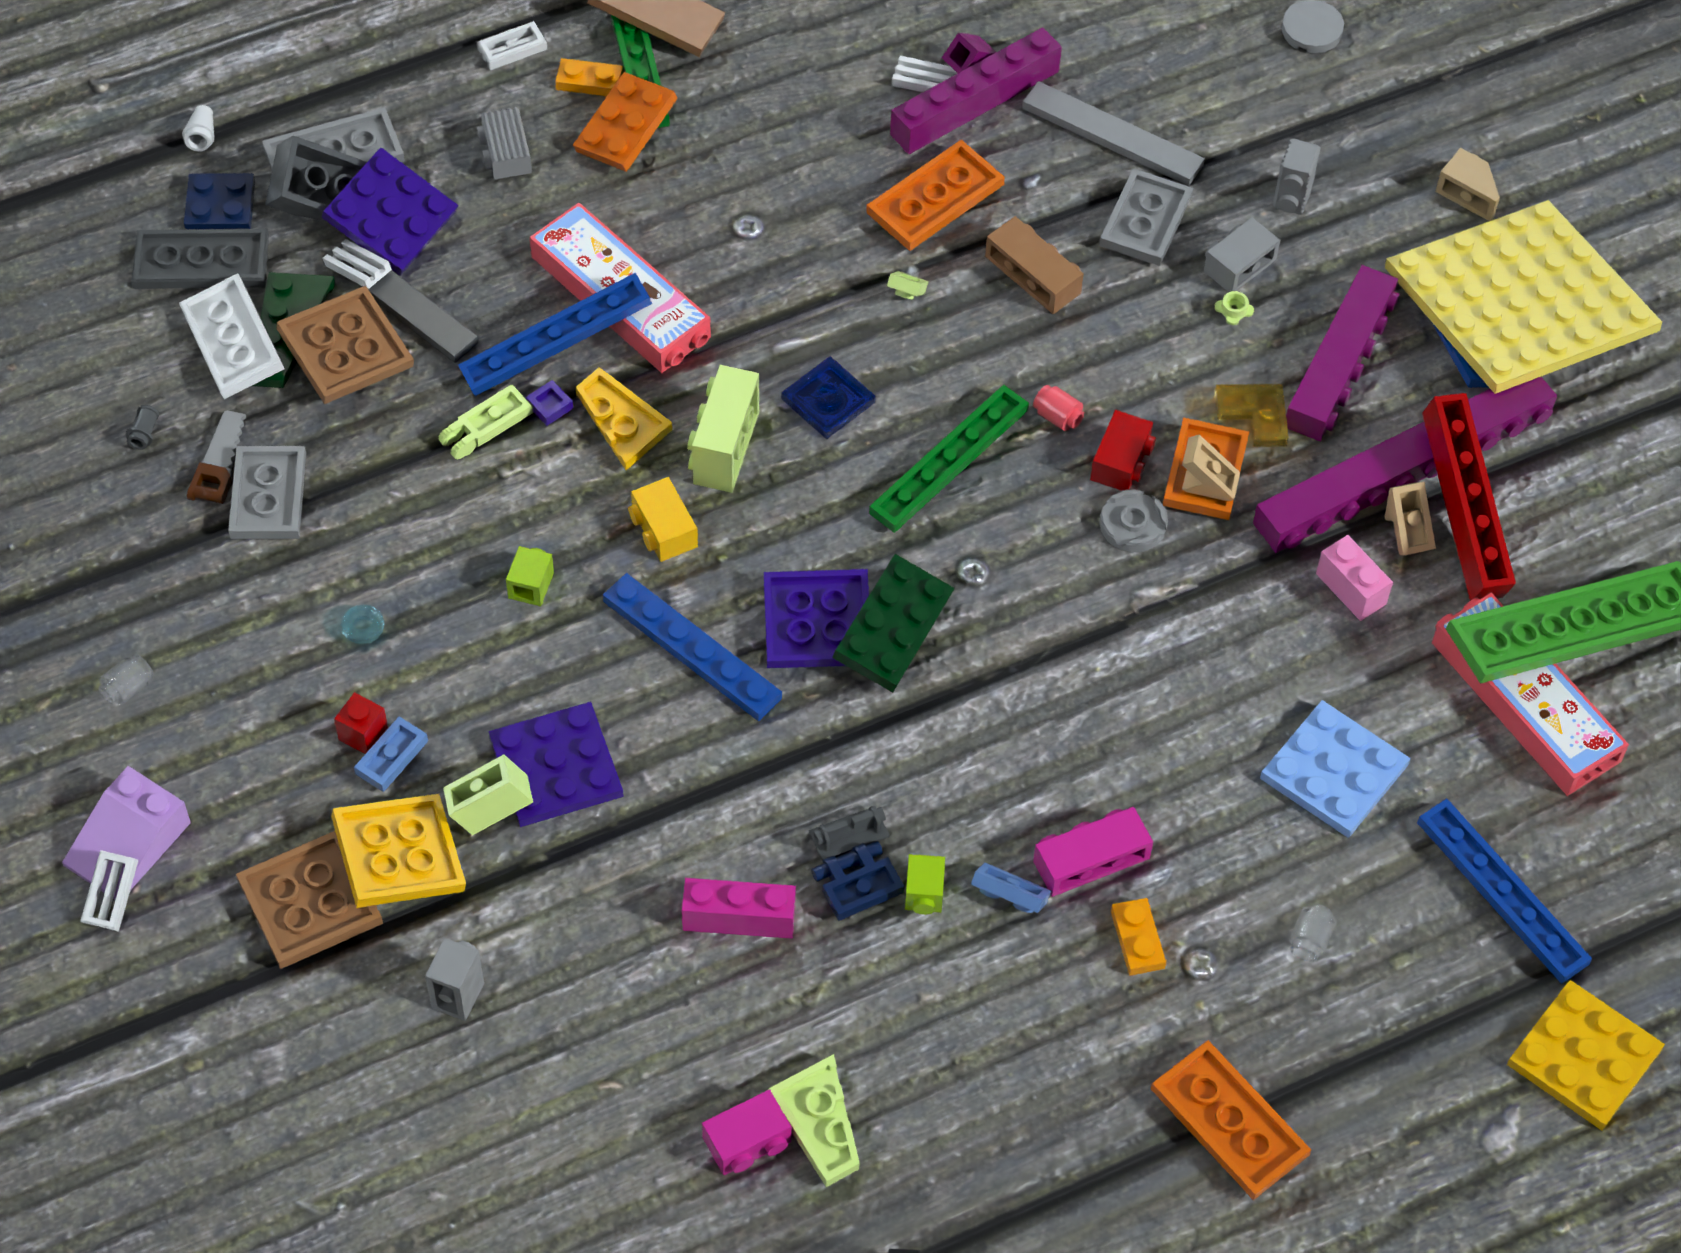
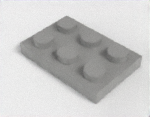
[1099,168,1193,266]
[228,446,306,539]

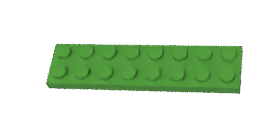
[1446,561,1681,684]

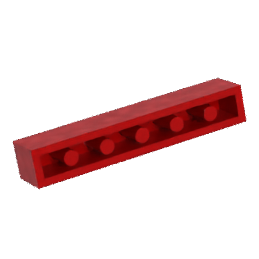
[1422,393,1516,601]

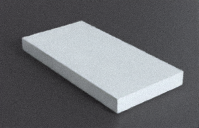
[179,273,285,399]

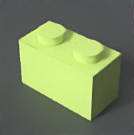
[443,754,533,835]

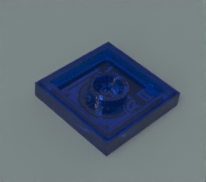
[781,356,876,439]

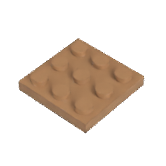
[277,286,414,404]
[236,831,383,969]

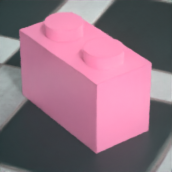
[1316,535,1393,621]

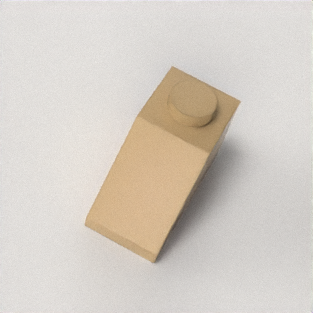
[1435,147,1500,221]

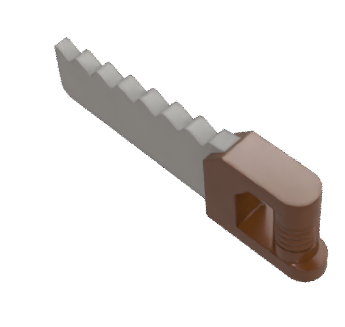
[187,410,246,504]

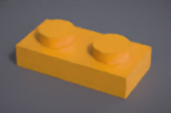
[555,58,623,96]
[1111,898,1166,976]

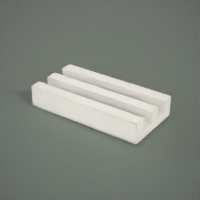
[477,21,547,70]
[892,56,958,92]
[323,239,392,289]
[80,850,139,931]

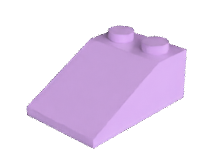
[62,766,191,900]

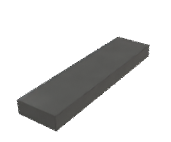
[361,271,478,363]

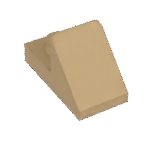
[1182,434,1241,501]
[1385,481,1436,556]

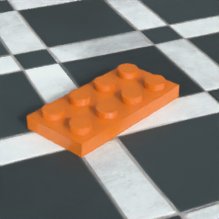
[866,140,1005,251]
[1151,1040,1311,1200]

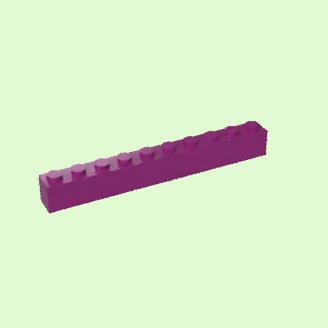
[1253,377,1557,553]

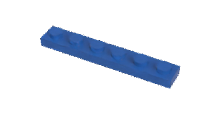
[458,272,652,396]
[603,573,782,722]
[1417,798,1592,984]

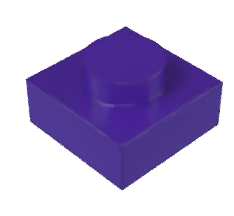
[526,380,573,426]

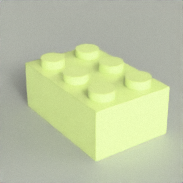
[687,365,759,493]

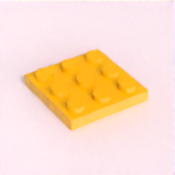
[331,794,466,908]
[1507,980,1665,1131]

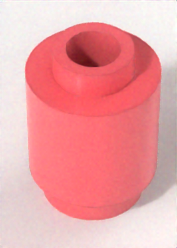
[1033,385,1084,431]

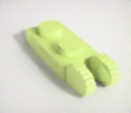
[438,385,533,460]

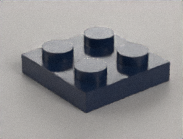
[184,173,255,229]

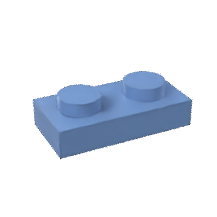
[354,716,428,792]
[971,863,1051,913]

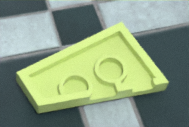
[768,1054,860,1187]

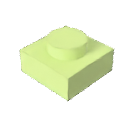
[887,271,929,299]

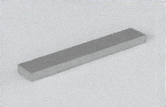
[1022,81,1205,186]

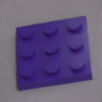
[321,147,459,276]
[764,569,869,668]
[488,702,624,827]

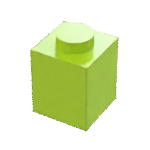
[506,546,554,606]
[905,854,945,915]

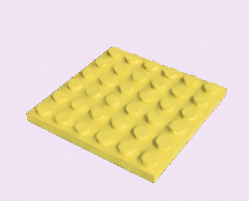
[1385,200,1662,394]

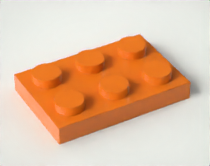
[573,72,678,172]
[1163,417,1250,520]

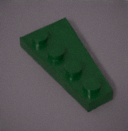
[252,272,336,388]

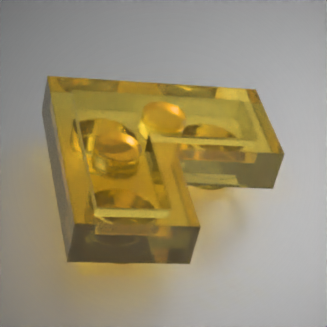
[1214,384,1289,447]

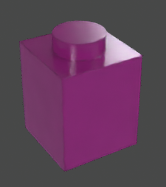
[942,32,996,73]

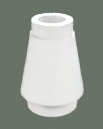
[182,105,214,152]

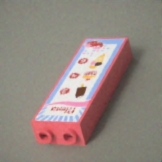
[530,203,711,373]
[1432,592,1629,796]

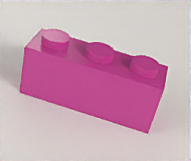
[1033,806,1153,897]
[682,878,796,939]

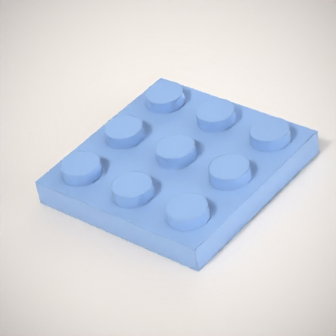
[1260,700,1411,838]

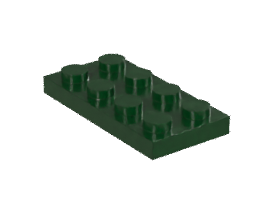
[832,554,955,693]

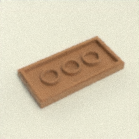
[587,0,725,57]

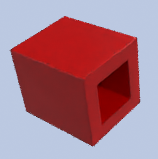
[334,692,388,754]

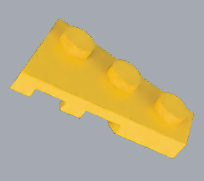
[576,367,672,471]

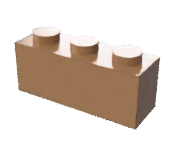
[985,216,1084,314]

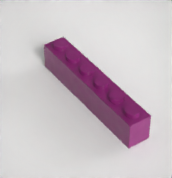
[890,27,1062,154]
[1284,265,1400,442]

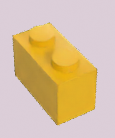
[628,477,698,562]

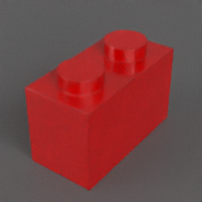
[1090,410,1156,491]

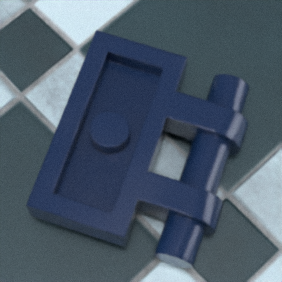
[811,841,905,921]

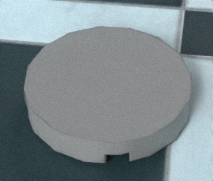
[1281,0,1344,53]
[1099,489,1168,552]

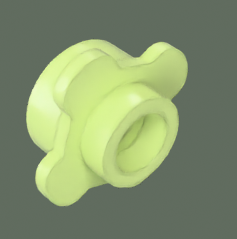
[1215,291,1254,325]

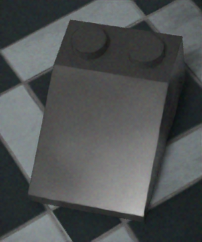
[265,135,367,221]

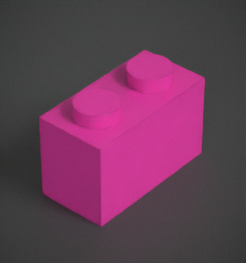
[702,1089,792,1176]

